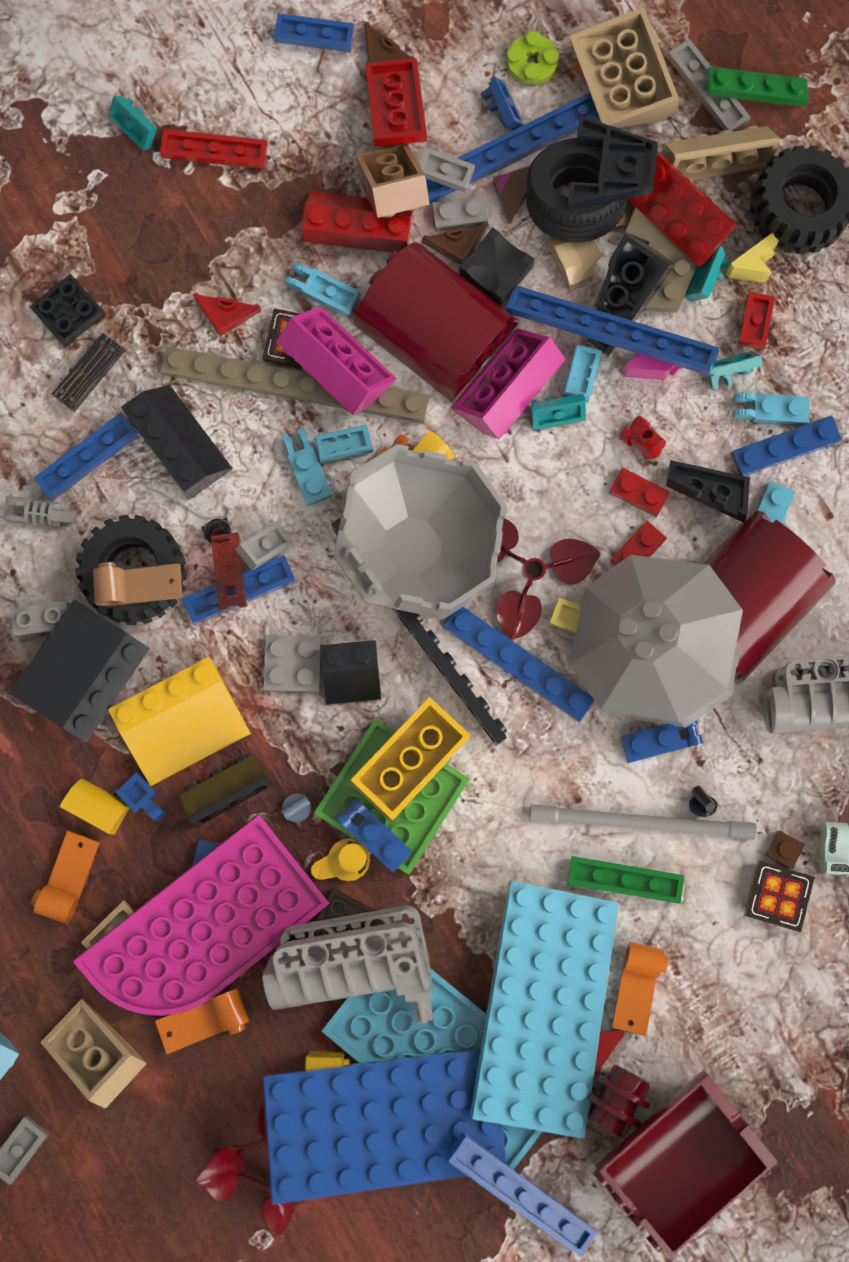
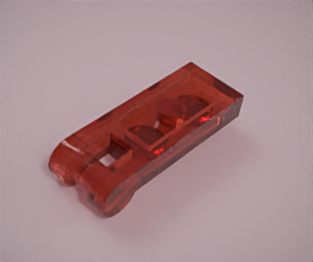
[211,532,248,611]

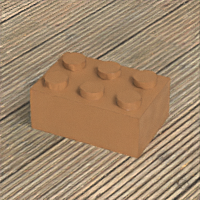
[355,144,430,218]

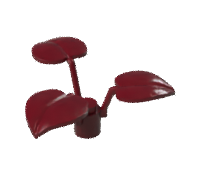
[495,518,601,639]
[194,1101,295,1235]

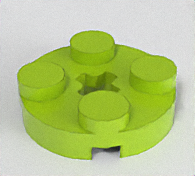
[507,31,559,86]

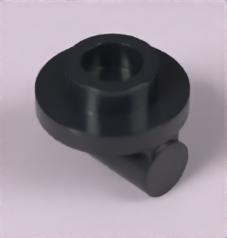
[201,517,231,544]
[689,786,718,817]

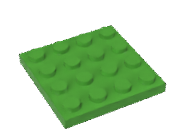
[314,718,470,875]

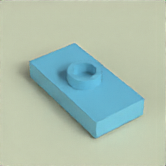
[563,344,602,403]
[314,424,373,464]

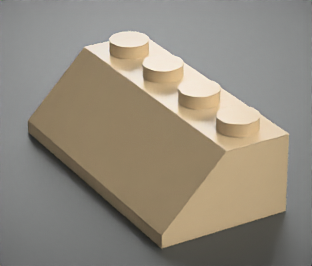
[661,126,780,180]

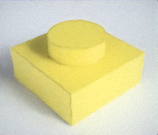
[549,597,581,634]

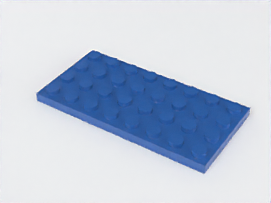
[262,1048,506,1205]

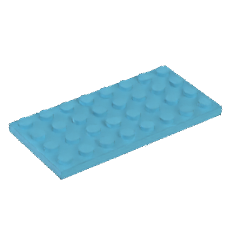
[469,881,619,1139]
[322,969,543,1169]

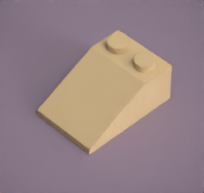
[40,999,147,1108]

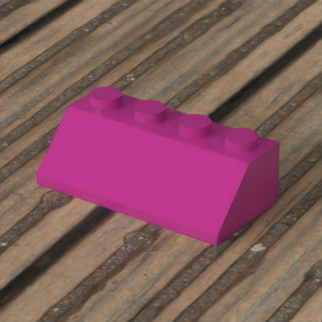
[276,306,397,415]
[451,328,565,439]

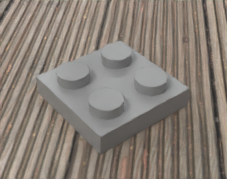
[264,635,322,693]

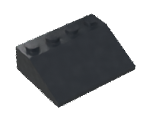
[9,599,150,742]

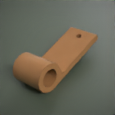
[93,562,182,606]

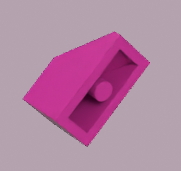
[622,354,683,380]

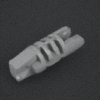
[4,496,77,527]

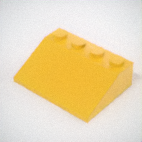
[108,657,251,787]

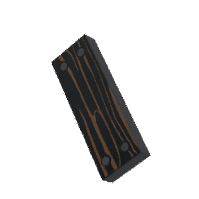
[52,333,125,412]

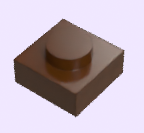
[765,831,805,869]

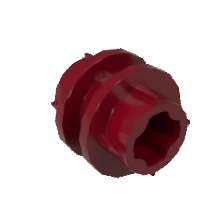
[587,1064,651,1137]

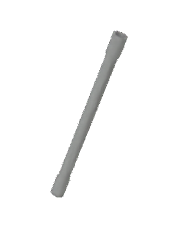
[529,804,756,840]

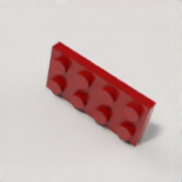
[365,58,427,147]
[627,153,737,267]

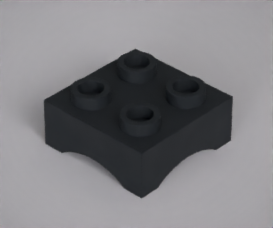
[459,228,535,306]

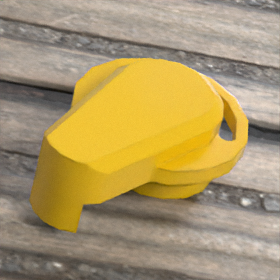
[311,838,370,881]

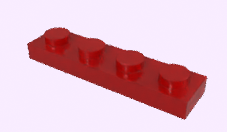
[160,129,268,169]

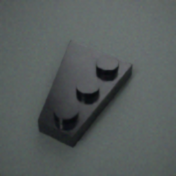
[666,460,750,523]

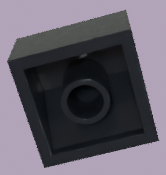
[320,640,381,705]

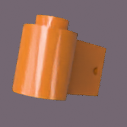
[31,830,100,924]
[612,941,669,1036]
[155,988,249,1054]

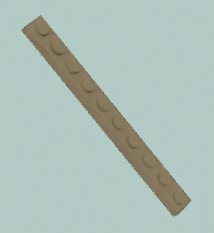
[160,346,429,424]

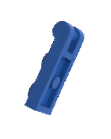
[620,720,704,763]
[335,797,412,873]

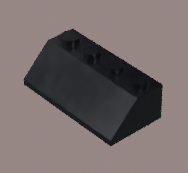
[121,385,233,500]

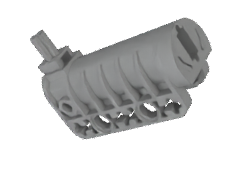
[761,655,849,734]
[263,906,434,1024]

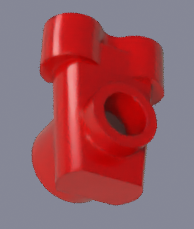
[619,416,666,459]

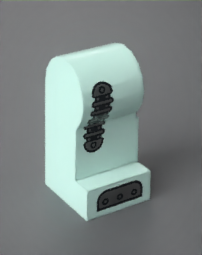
[819,822,849,875]

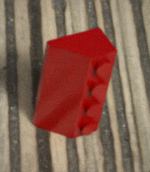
[302,191,414,253]

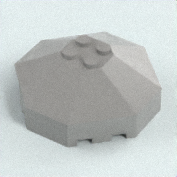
[334,444,507,619]
[570,555,743,728]

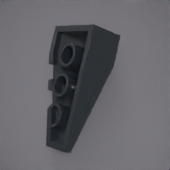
[587,234,676,356]

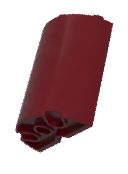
[353,242,519,402]
[703,510,836,681]
[593,1070,778,1259]

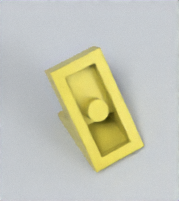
[726,233,778,283]

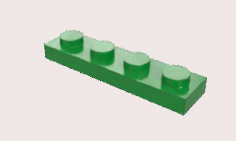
[705,67,809,107]
[567,856,685,904]

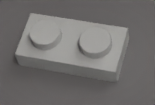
[419,147,475,193]
[432,196,488,231]
[235,522,294,571]
[0,1116,49,1185]

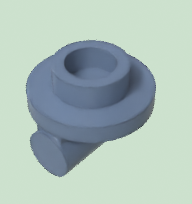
[281,794,311,822]

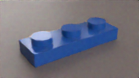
[274,13,355,53]

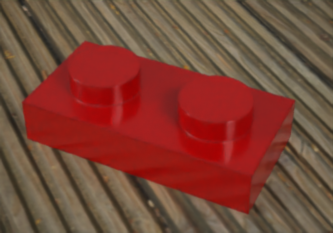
[737,291,775,350]
[609,467,670,518]
[610,520,667,566]

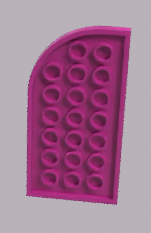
[73,814,329,1015]

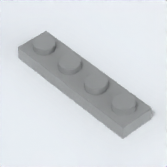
[667,39,751,132]

